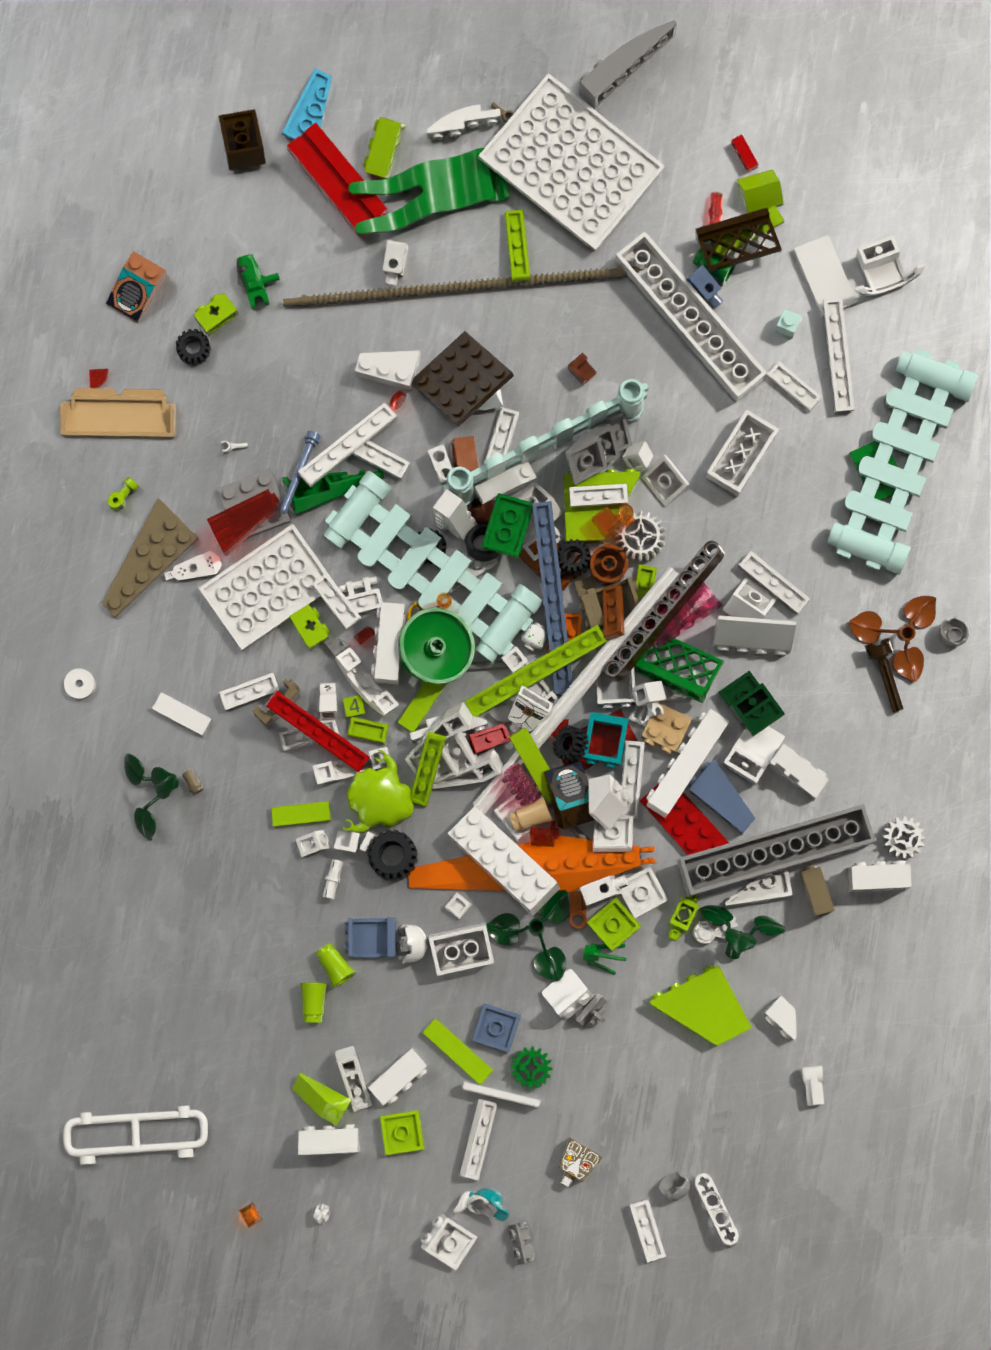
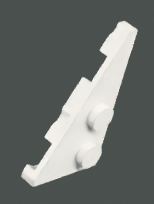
[725,869,793,908]

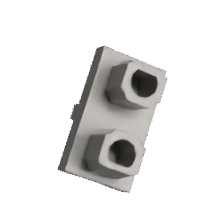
[574,991,607,1027]

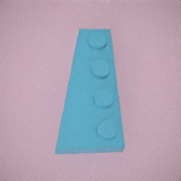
[282,68,332,140]

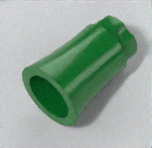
[693,248,736,285]

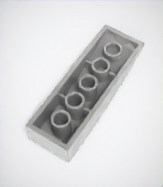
[579,20,677,110]

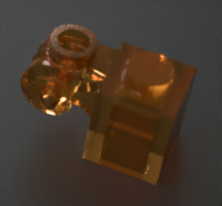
[592,504,635,539]

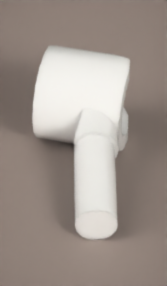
[220,440,248,454]

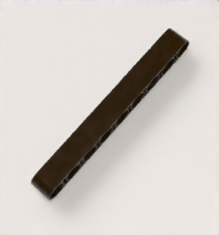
[604,540,724,682]

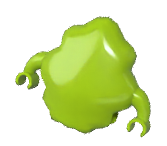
[342,750,414,833]

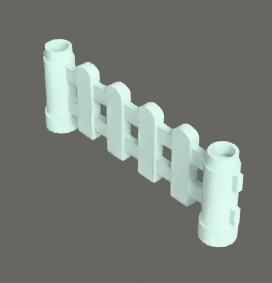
[827,349,979,575]
[442,379,649,508]
[323,470,544,663]

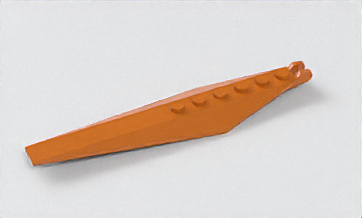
[408,836,656,893]

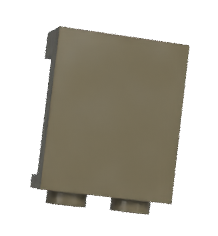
[586,576,641,628]
[252,678,301,729]

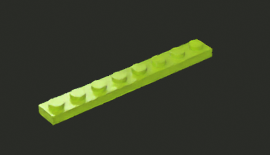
[465,624,607,717]

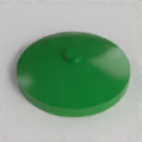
[398,608,475,685]

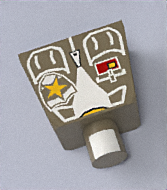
[559,1138,603,1188]

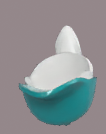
[453,1188,509,1221]

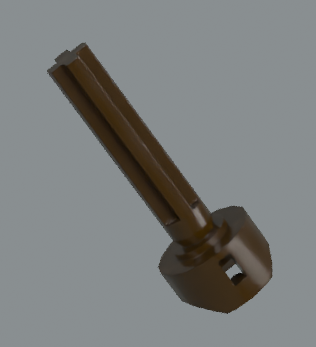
[865,638,903,712]

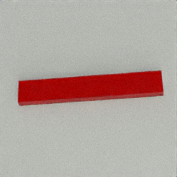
[265,690,370,772]

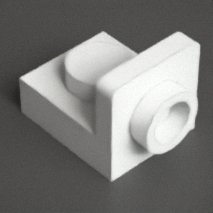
[295,830,329,857]

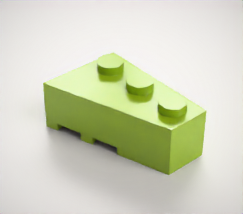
[363,117,406,178]

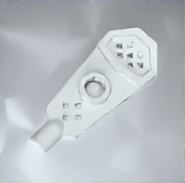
[164,551,222,581]

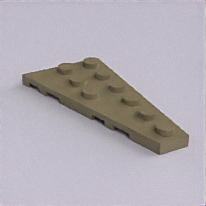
[102,498,198,618]

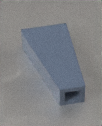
[688,759,755,835]

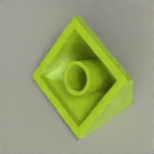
[737,169,784,213]

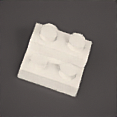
[421,1213,478,1270]

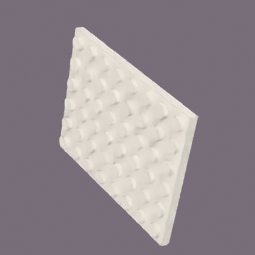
[478,73,665,252]

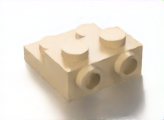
[641,703,692,755]

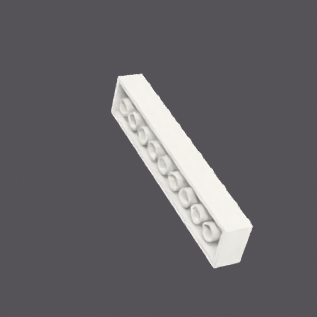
[615,232,767,402]

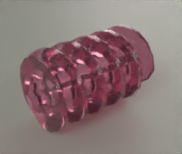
[502,763,542,806]

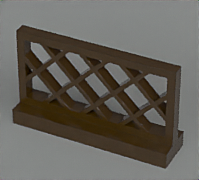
[695,208,782,272]

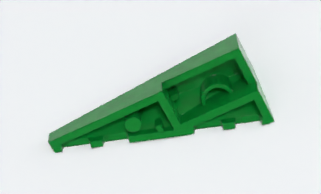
[282,469,384,514]

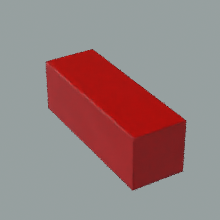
[731,135,759,173]

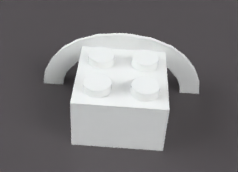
[855,235,926,296]

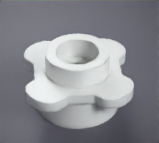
[314,1204,330,1224]

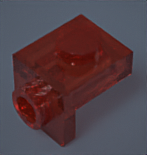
[529,820,560,847]

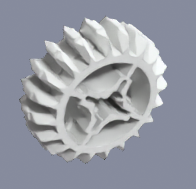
[614,511,666,562]

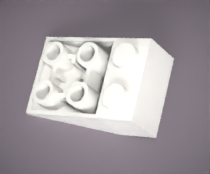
[722,726,785,785]

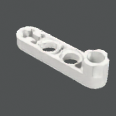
[695,1173,739,1247]

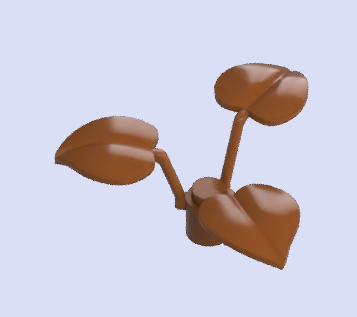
[849,596,936,682]

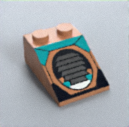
[106,251,167,323]

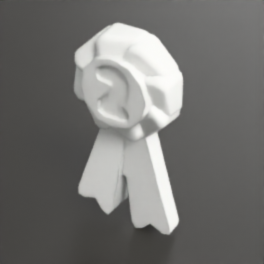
[692,917,738,944]

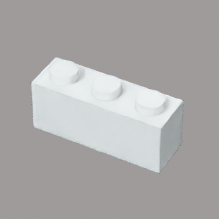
[368,1048,428,1106]

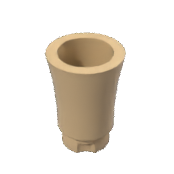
[509,796,553,831]

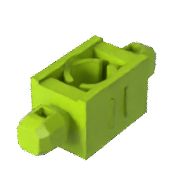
[668,895,699,942]

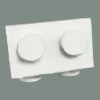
[542,969,594,1022]

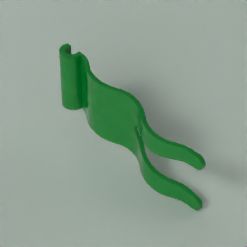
[349,148,509,235]

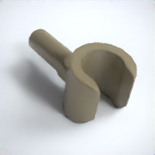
[491,102,514,123]

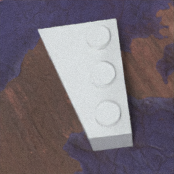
[355,350,421,391]
[767,744,829,800]

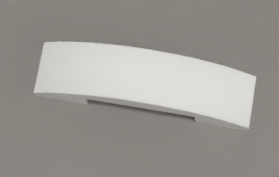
[501,646,559,707]
[335,647,399,716]
[312,747,389,785]

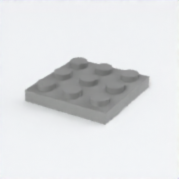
[217,468,291,542]

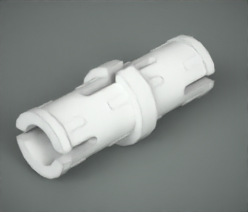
[322,859,344,900]

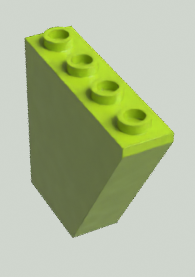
[563,469,640,544]
[649,964,752,1046]

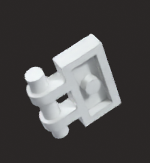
[339,576,383,614]

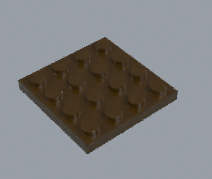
[412,331,514,427]

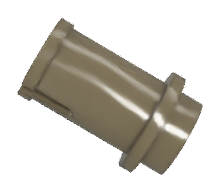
[182,769,203,795]

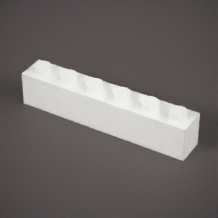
[646,708,730,818]

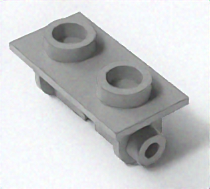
[508,1222,535,1264]

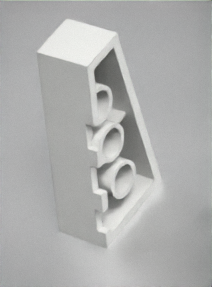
[433,489,478,544]

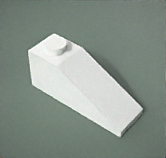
[474,462,537,505]
[335,1046,372,1112]

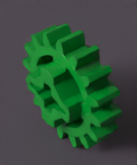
[510,1046,553,1089]

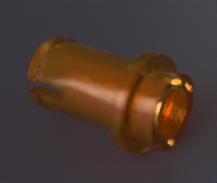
[437,593,452,608]

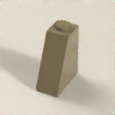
[800,865,835,918]

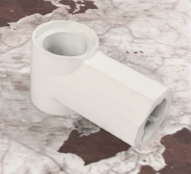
[801,1065,824,1105]

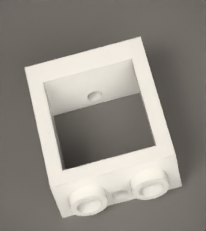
[596,656,636,709]

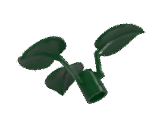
[124,753,179,840]
[486,890,570,981]
[698,905,786,959]

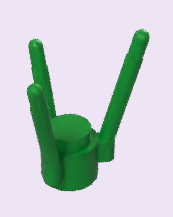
[583,943,627,974]

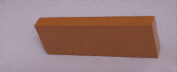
[602,584,625,641]

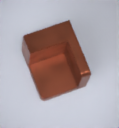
[568,352,597,385]
[468,498,495,524]

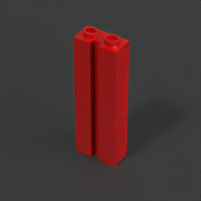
[287,122,388,236]

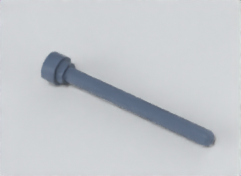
[280,431,321,514]

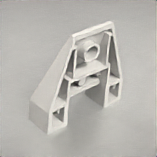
[405,702,504,789]

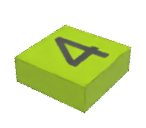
[343,695,366,718]

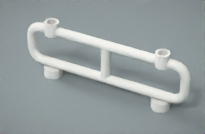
[63,1106,208,1165]

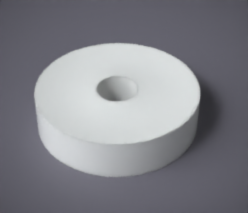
[64,668,95,700]

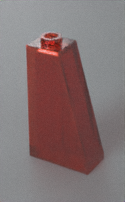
[207,489,279,556]

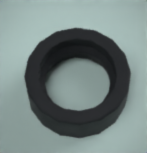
[466,524,500,562]

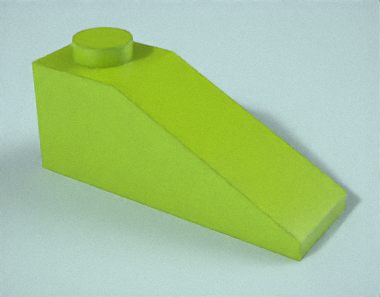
[292,1072,351,1126]

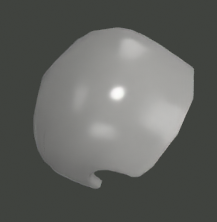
[940,617,969,647]
[658,1172,690,1201]

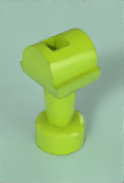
[108,477,139,511]

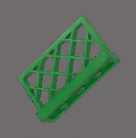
[634,633,724,703]

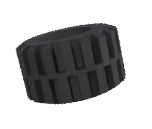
[367,830,418,881]

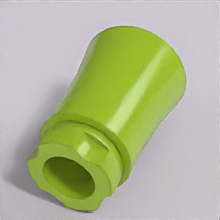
[316,943,356,988]
[300,982,327,1023]

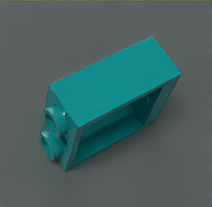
[582,712,629,768]

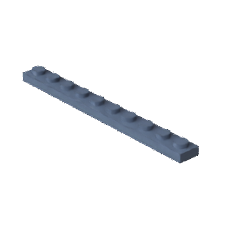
[532,501,573,694]

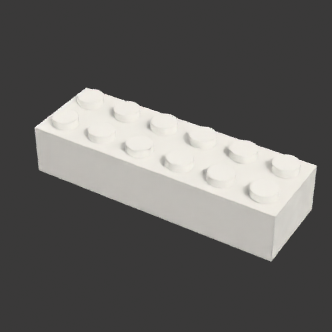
[448,806,560,916]

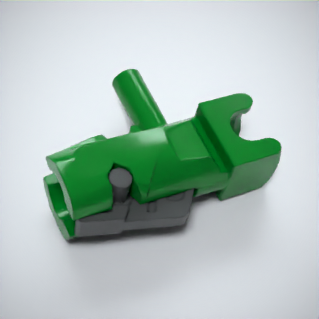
[237,254,280,310]

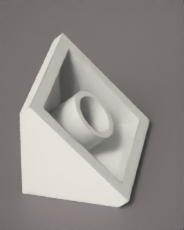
[642,455,689,507]

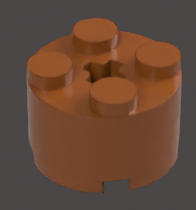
[589,544,628,586]

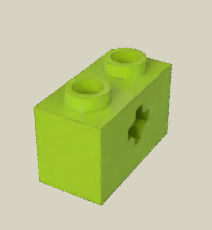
[193,292,239,337]
[289,604,330,651]

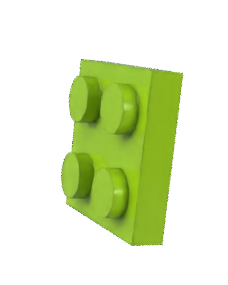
[586,897,641,952]
[380,1110,424,1155]

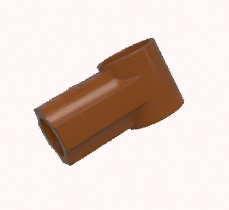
[569,891,587,931]

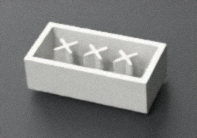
[705,409,779,497]
[371,602,406,686]

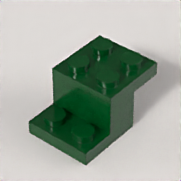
[718,670,785,737]

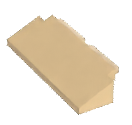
[60,388,176,437]

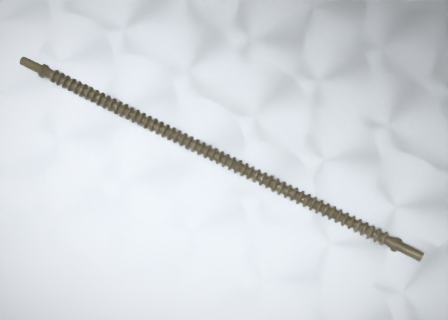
[283,266,639,306]

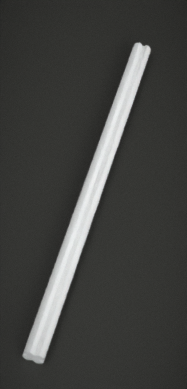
[473,566,679,814]

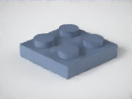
[472,1003,521,1053]

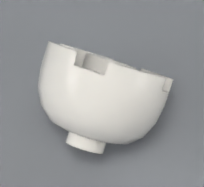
[396,924,430,963]

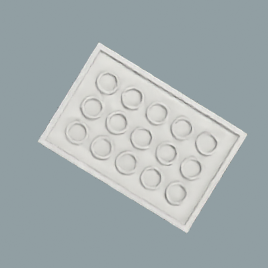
[199,524,335,651]

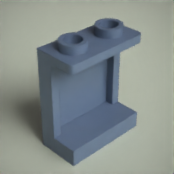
[345,917,396,958]

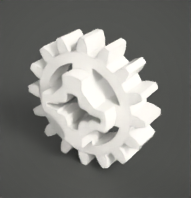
[883,816,926,859]

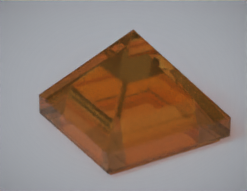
[239,1203,262,1228]

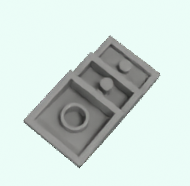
[565,412,632,485]

